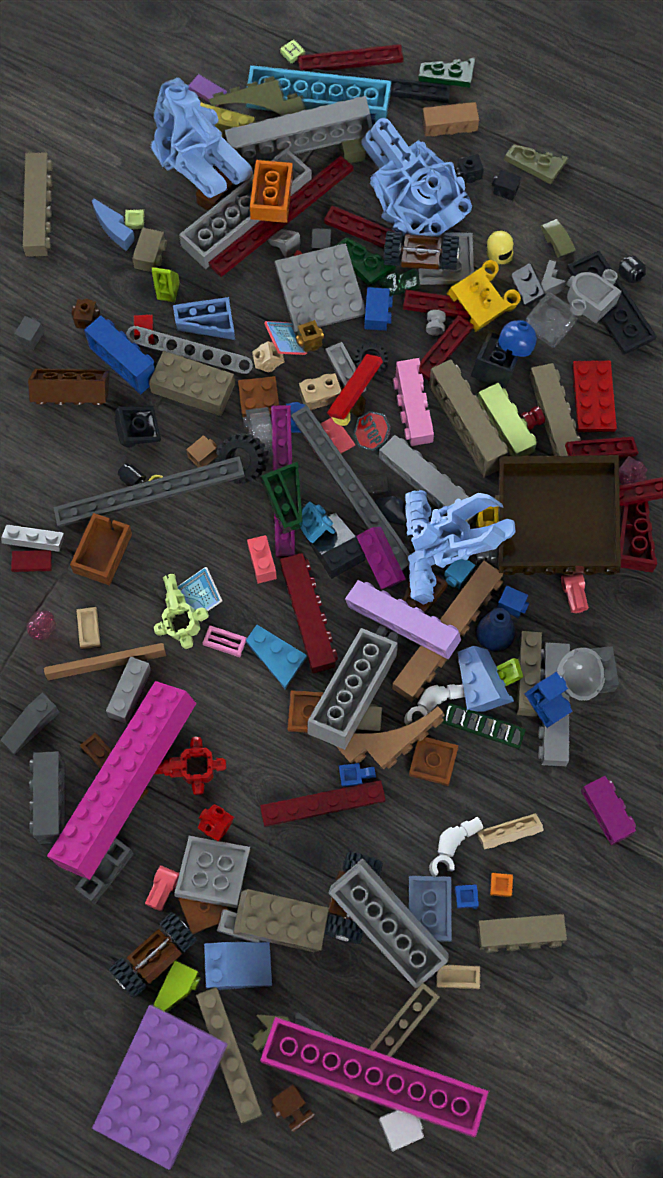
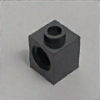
[492,170,521,201]

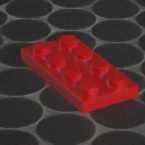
[572,361,617,432]

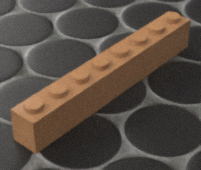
[392,561,503,702]

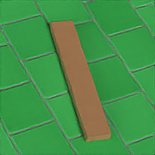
[44,643,166,680]

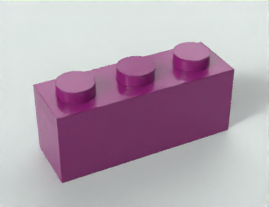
[356,527,406,589]
[581,776,636,846]

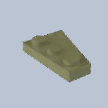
[504,144,568,184]

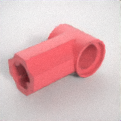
[561,573,589,613]
[145,865,179,911]

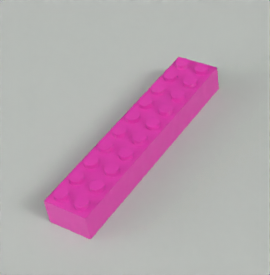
[47,681,197,880]
[260,1017,489,1138]

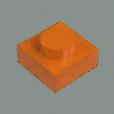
[490,873,513,897]

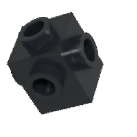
[455,154,484,184]

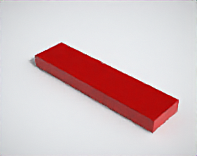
[327,354,383,420]

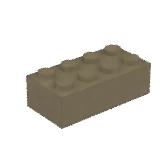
[149,351,235,416]
[233,889,329,952]

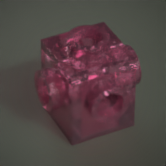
[619,456,648,485]

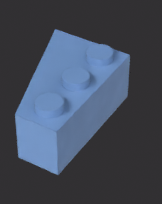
[173,297,235,340]
[458,646,514,712]

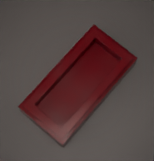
[11,550,52,572]

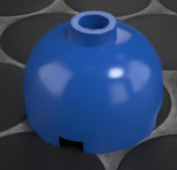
[498,320,537,357]

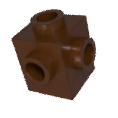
[72,299,100,329]

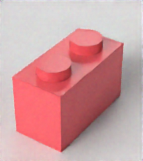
[247,535,277,583]

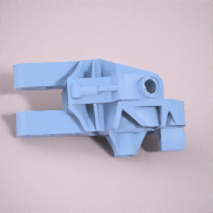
[151,78,253,198]
[361,118,472,237]

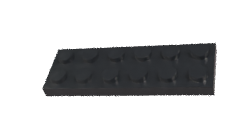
[567,250,657,355]

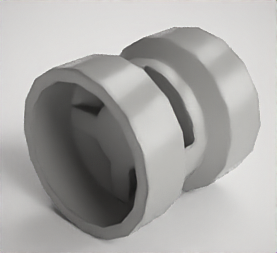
[426,310,446,335]

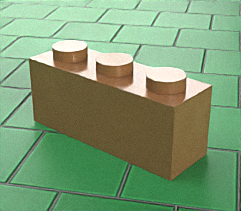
[422,102,479,136]

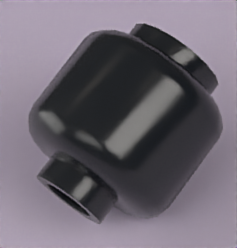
[618,256,646,283]

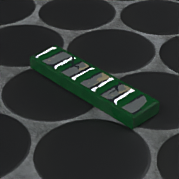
[442,703,526,749]

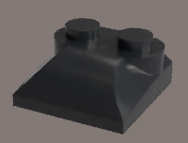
[115,406,161,448]

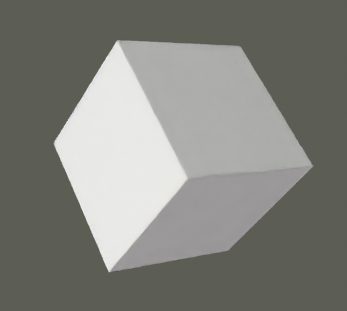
[379,1111,424,1151]

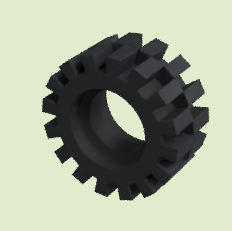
[354,342,388,379]

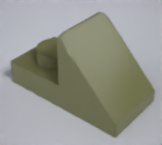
[252,1015,290,1052]

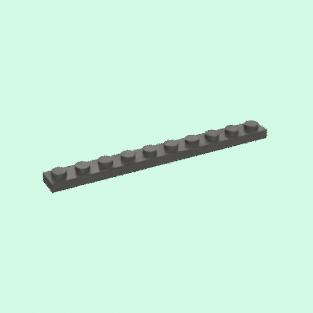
[291,405,411,571]
[53,456,245,527]

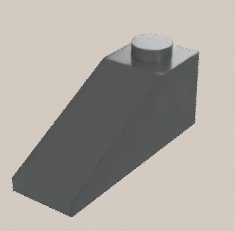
[1,693,60,755]

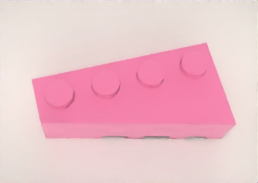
[393,358,434,446]

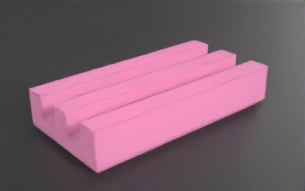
[203,625,247,657]

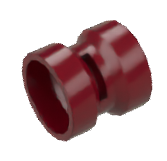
[519,406,545,431]

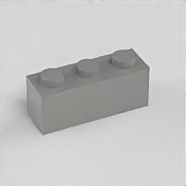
[106,656,151,724]

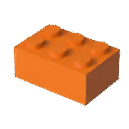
[250,160,293,223]

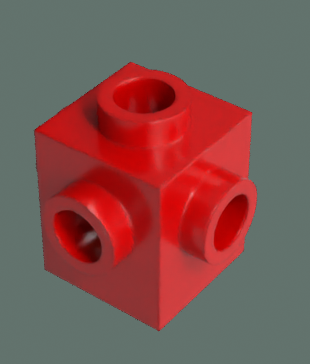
[198,804,235,841]

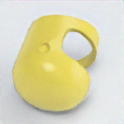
[487,231,513,264]

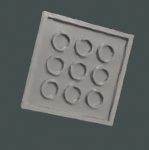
[275,243,366,333]

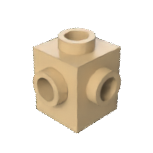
[252,341,284,372]

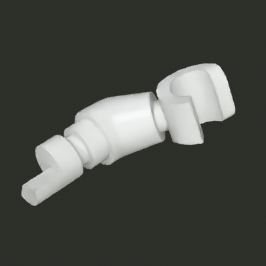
[404,684,465,725]
[429,817,483,877]

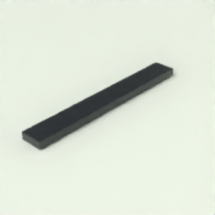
[312,69,451,103]

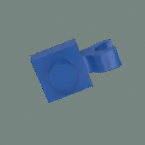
[339,763,376,787]

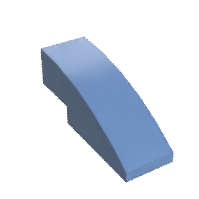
[92,199,135,251]

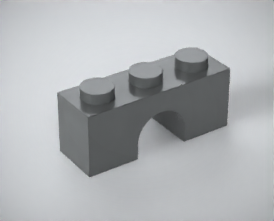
[75,838,133,905]

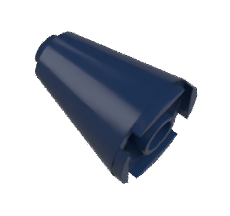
[476,608,516,652]

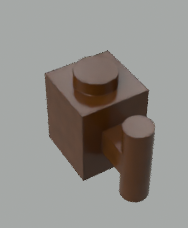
[271,1084,315,1132]

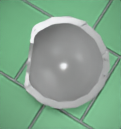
[557,648,605,701]

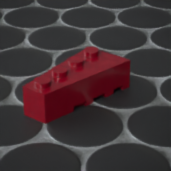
[620,501,657,573]

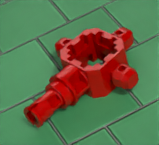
[154,737,226,795]

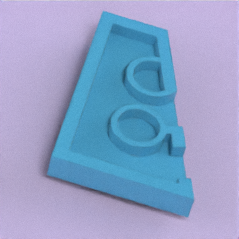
[246,625,307,689]

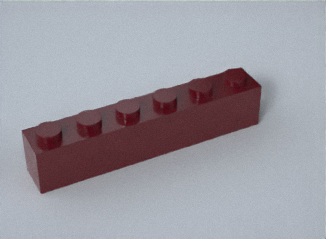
[280,553,338,674]

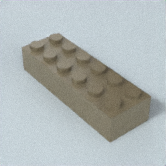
[429,360,508,477]

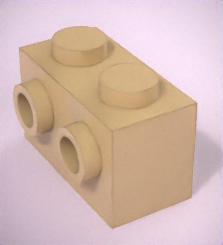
[299,373,341,410]

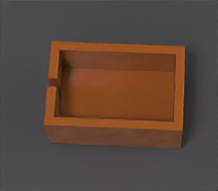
[70,513,132,586]

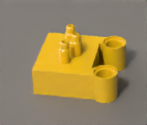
[447,260,520,332]

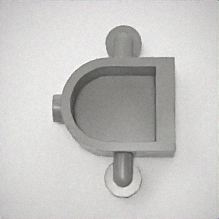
[566,269,622,323]

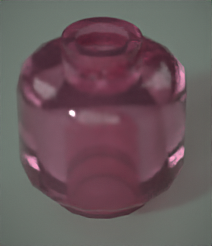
[26,611,56,640]

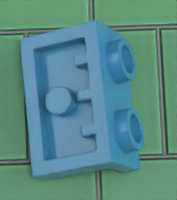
[301,502,336,543]

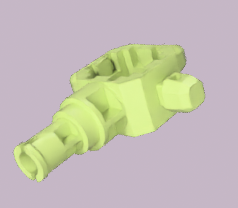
[154,574,209,649]

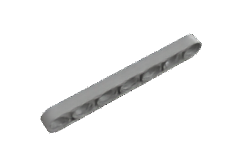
[126,326,253,374]

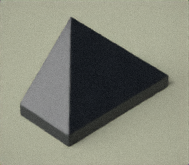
[375,496,407,526]

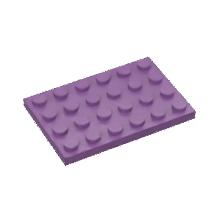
[92,1005,228,1169]

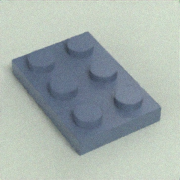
[409,876,451,942]

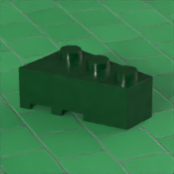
[261,462,303,534]

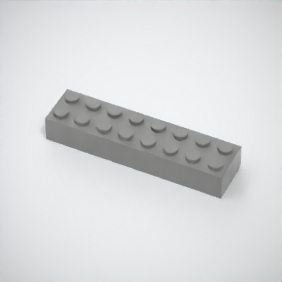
[225,96,372,165]
[179,148,312,269]

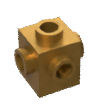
[296,320,324,352]

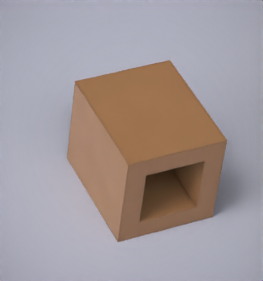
[186,435,218,467]

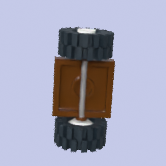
[384,231,459,270]
[324,852,383,944]
[109,912,197,998]

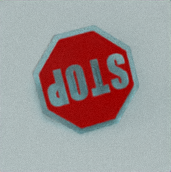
[353,411,391,451]

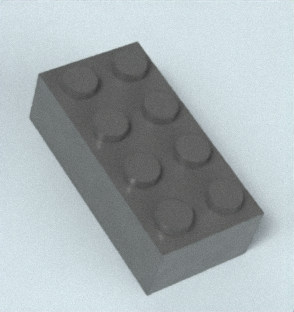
[30,751,65,844]

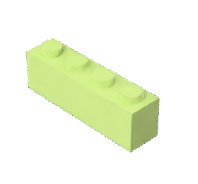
[478,383,537,456]

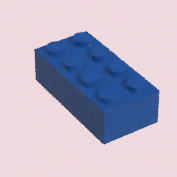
[84,316,155,395]

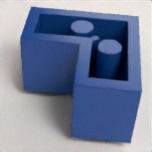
[524,671,572,728]

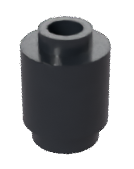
[118,463,146,486]

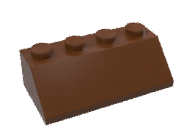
[28,369,110,405]

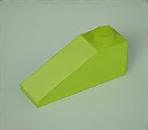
[152,267,180,302]
[153,961,201,1012]

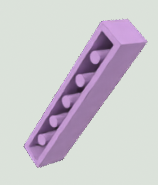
[345,580,461,659]

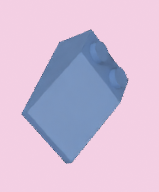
[204,942,272,990]

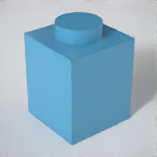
[444,559,475,589]

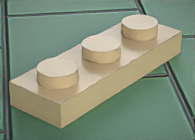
[477,813,544,849]

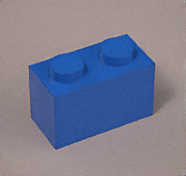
[364,287,393,331]

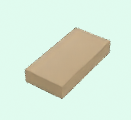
[77,607,101,649]
[436,965,480,989]

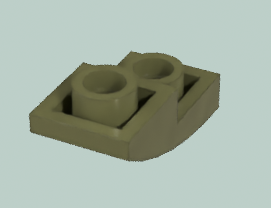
[541,219,576,258]

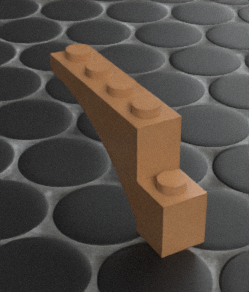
[336,707,445,769]

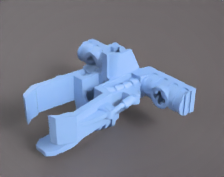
[405,490,515,605]

